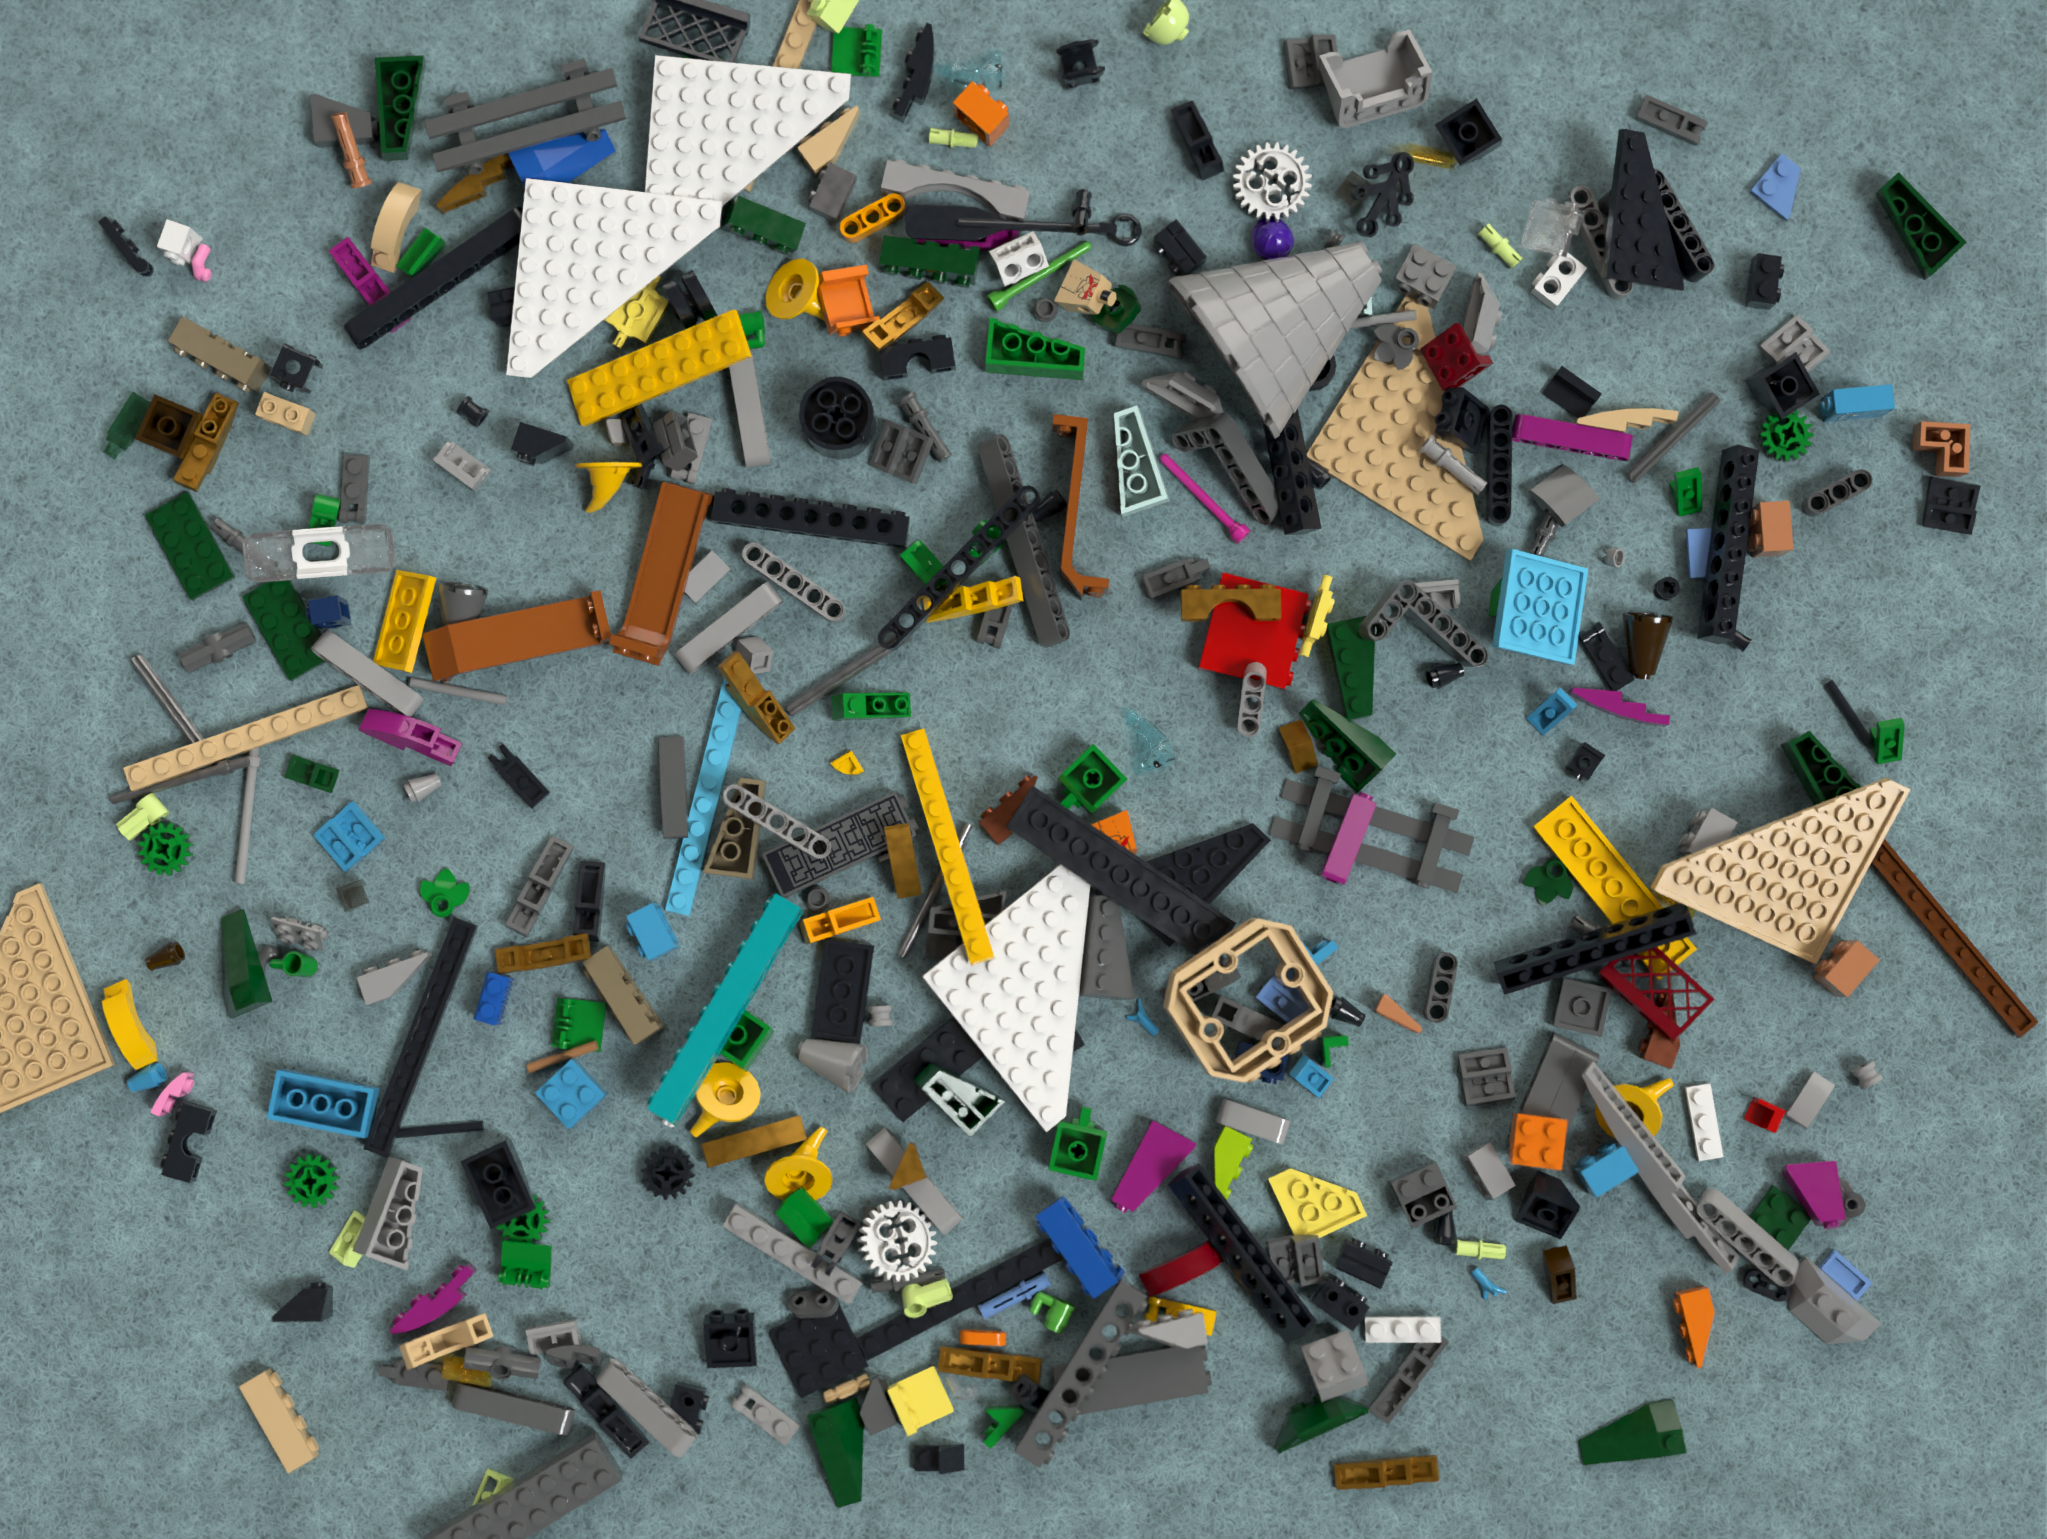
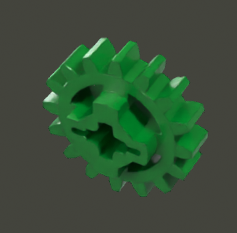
[1758,410,1814,463]
[138,823,194,876]
[284,1154,340,1208]
[496,1194,551,1244]

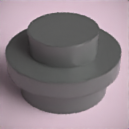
[1034,298,1058,322]
[806,887,831,911]

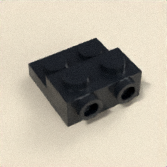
[1435,387,1490,453]
[703,1309,757,1369]

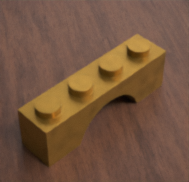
[1180,585,1281,622]

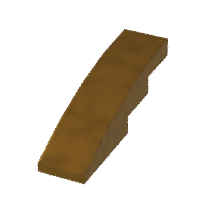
[437,153,514,214]
[701,1115,807,1168]
[937,1346,1043,1384]
[1334,1455,1440,1490]

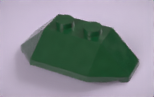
[1275,1394,1369,1454]

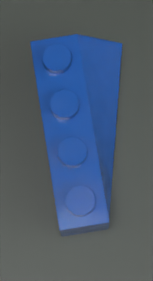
[1035,1195,1125,1299]

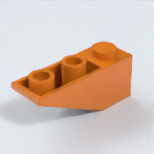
[1673,1285,1715,1368]

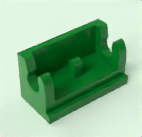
[900,540,947,590]

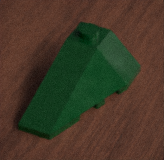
[221,909,273,1019]
[808,1397,864,1508]

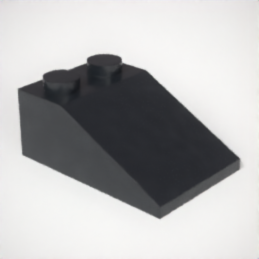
[460,1139,537,1230]

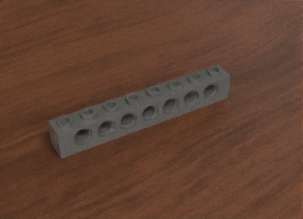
[1014,1278,1148,1468]

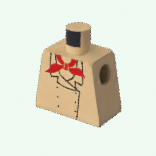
[1054,260,1116,315]

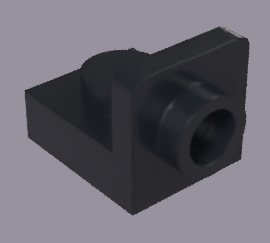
[1009,1373,1050,1413]

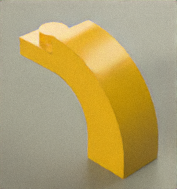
[102,979,158,1070]

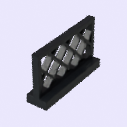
[639,0,750,63]

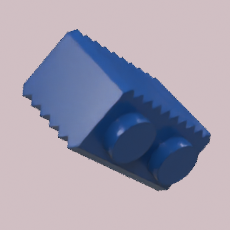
[474,972,515,1025]

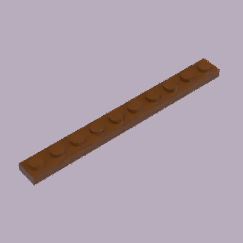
[1871,839,2039,1038]

